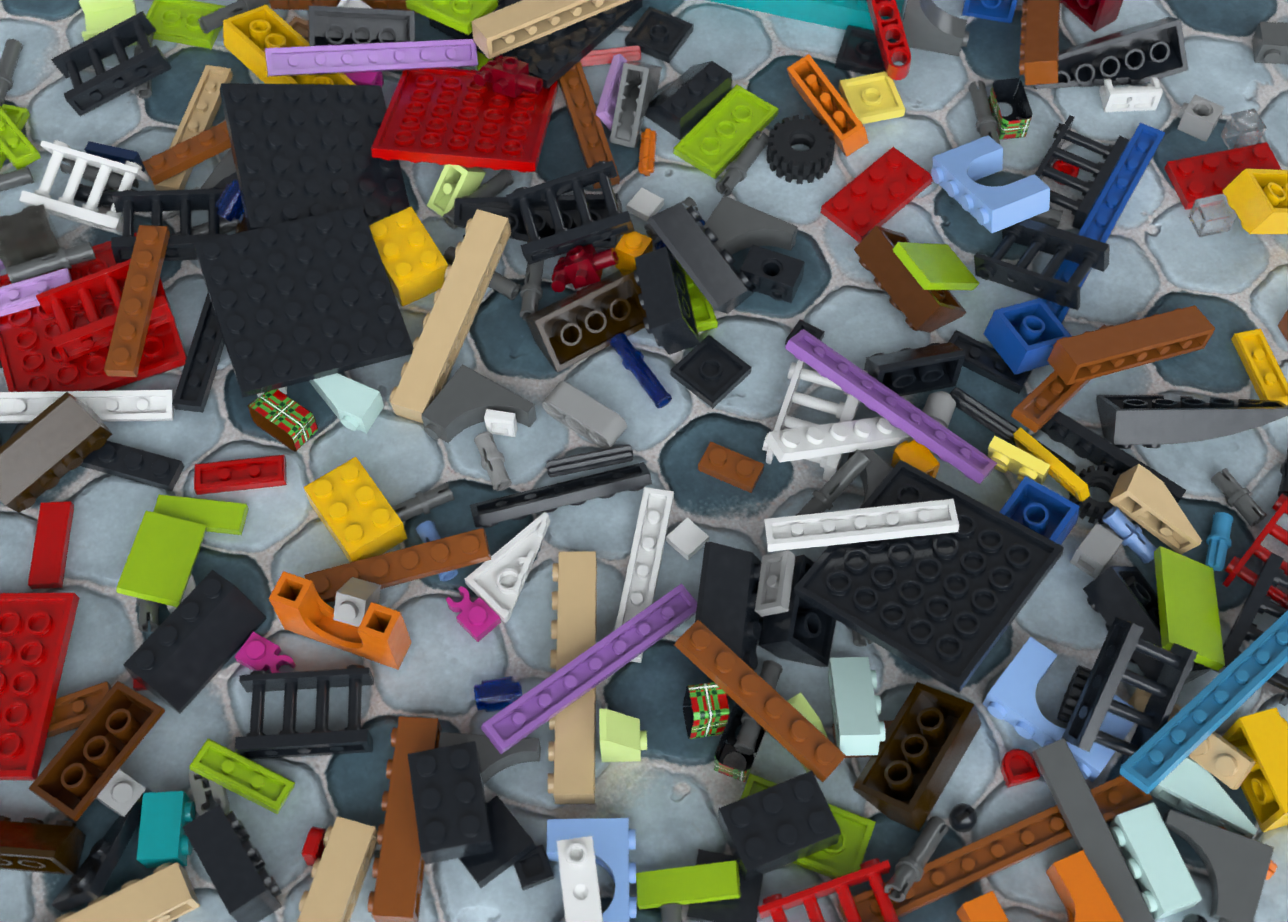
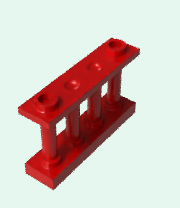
[36,259,175,362]
[1222,493,1288,609]
[757,858,900,922]

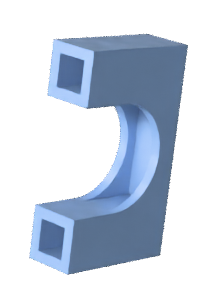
[931,135,1050,233]
[982,636,1136,783]
[547,818,637,922]

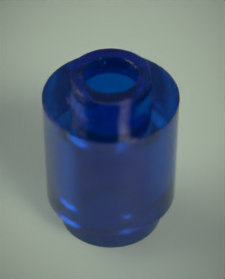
[214,179,244,222]
[474,676,523,713]

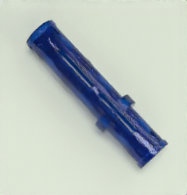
[610,333,672,408]

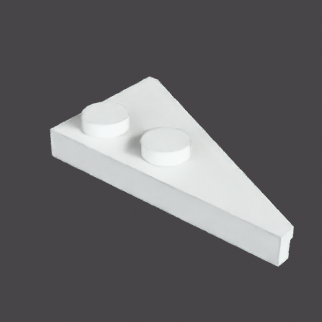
[465,512,551,623]

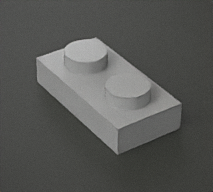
[755,550,796,617]

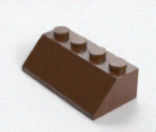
[854,226,967,333]
[28,681,166,822]

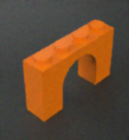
[269,571,412,670]
[956,850,1124,922]

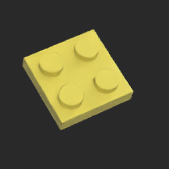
[838,71,905,124]
[988,436,1050,485]

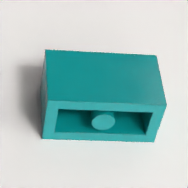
[137,791,196,868]

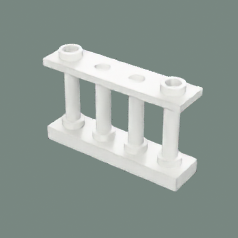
[19,140,150,236]
[762,360,868,481]
[557,836,603,922]

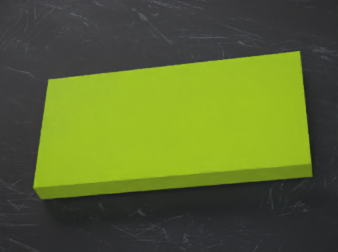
[673,85,778,179]
[1154,546,1225,671]
[740,773,876,887]

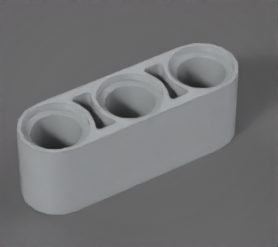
[542,381,627,449]

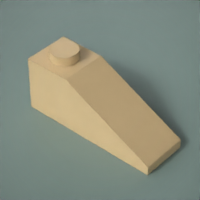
[1108,464,1202,554]

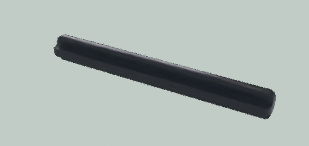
[950,387,1076,473]

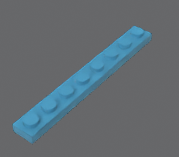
[1119,610,1288,795]

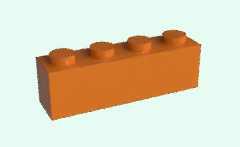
[787,54,869,157]

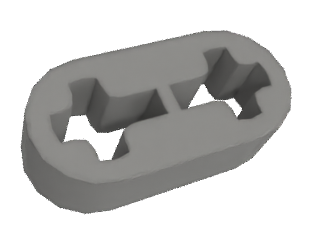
[189,770,230,816]

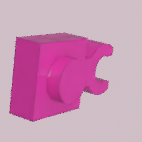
[446,586,501,642]
[235,632,296,673]

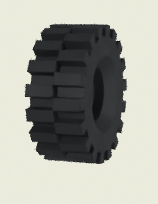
[767,115,835,184]

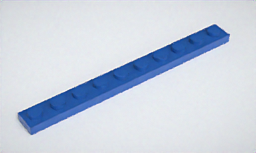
[1042,122,1165,324]

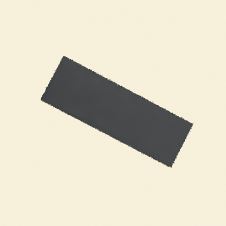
[948,330,1033,394]

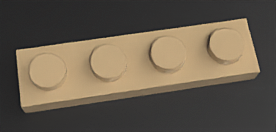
[1128,688,1256,790]

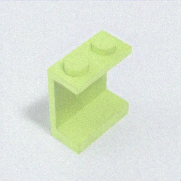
[79,0,137,46]

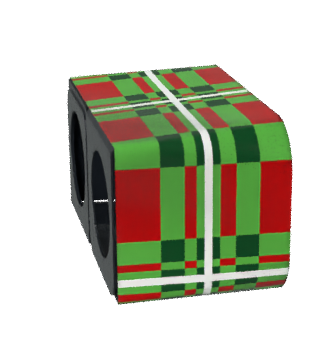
[988,78,1032,140]
[682,682,730,739]
[714,704,766,782]

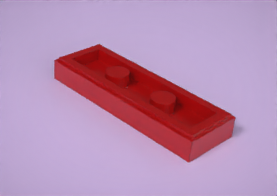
[194,455,287,495]
[28,501,74,589]

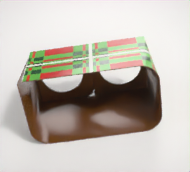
[247,389,318,452]

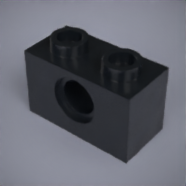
[740,244,805,303]

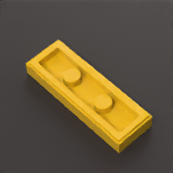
[1231,328,1288,405]
[1013,427,1090,502]

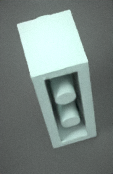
[828,657,885,756]
[1109,802,1202,921]

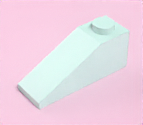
[309,373,384,433]
[1150,757,1257,839]

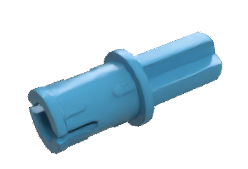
[1205,512,1234,571]

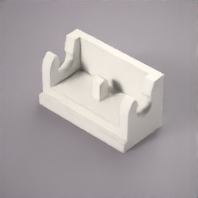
[1099,77,1163,112]

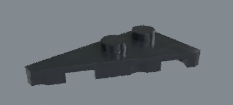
[52,793,143,912]

